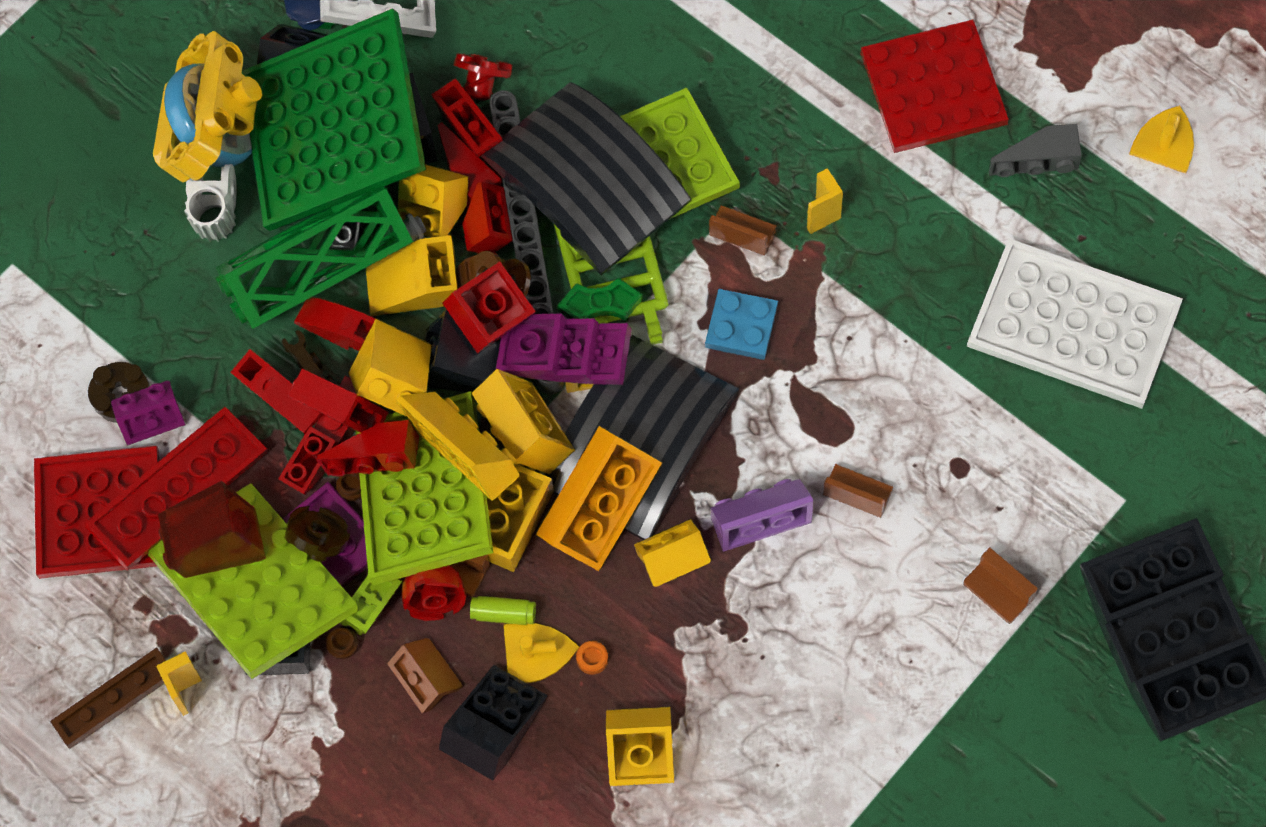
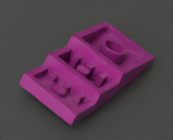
[496,314,632,385]

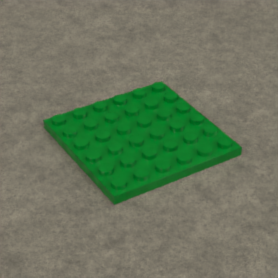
[242,8,426,231]

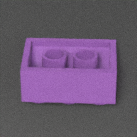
[711,479,813,552]

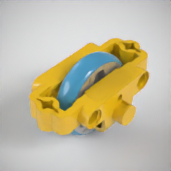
[153,31,262,182]

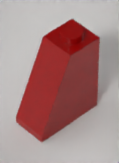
[288,369,389,433]

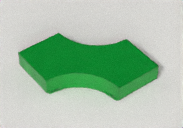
[557,278,643,321]

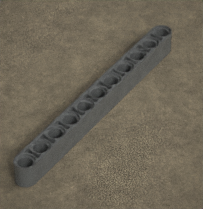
[490,90,564,395]

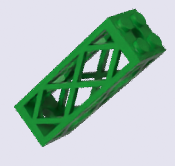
[215,186,413,329]

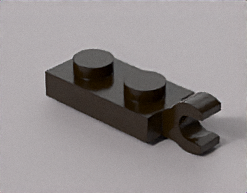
[282,330,337,385]

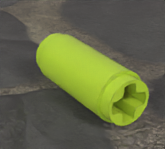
[470,596,536,625]

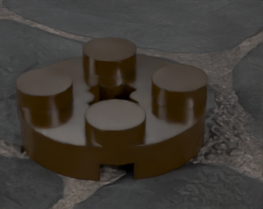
[88,362,150,423]
[284,506,350,562]

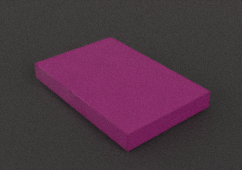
[283,482,368,588]

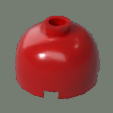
[402,565,466,621]

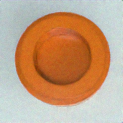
[576,641,608,675]

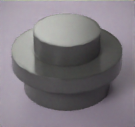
[403,213,426,242]

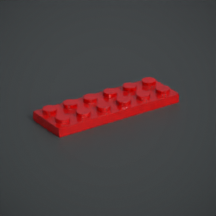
[85,407,267,571]

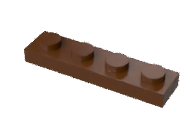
[50,647,166,750]

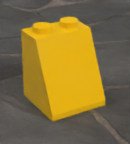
[348,319,431,416]

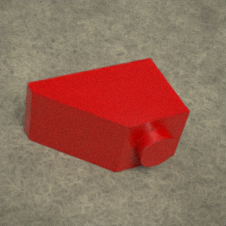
[463,182,513,253]

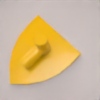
[1129,105,1194,174]
[504,623,579,684]

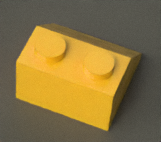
[606,707,674,786]

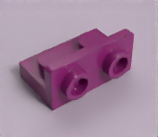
[111,381,185,446]

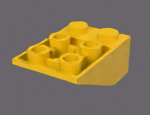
[366,235,458,316]

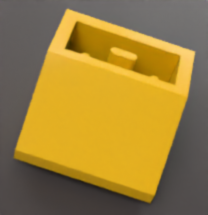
[397,164,468,237]

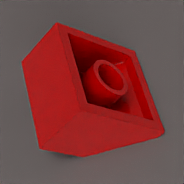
[442,261,536,353]

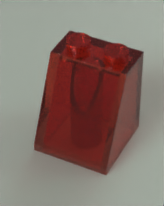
[158,481,266,578]

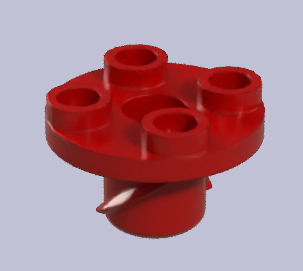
[453,53,513,101]

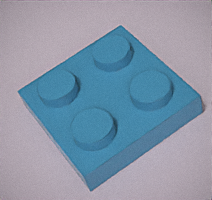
[705,289,778,360]

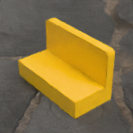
[807,168,843,234]
[634,519,710,587]
[156,651,202,716]

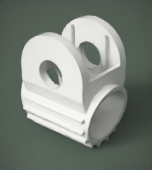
[184,164,237,242]

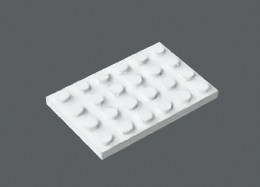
[967,238,1183,409]

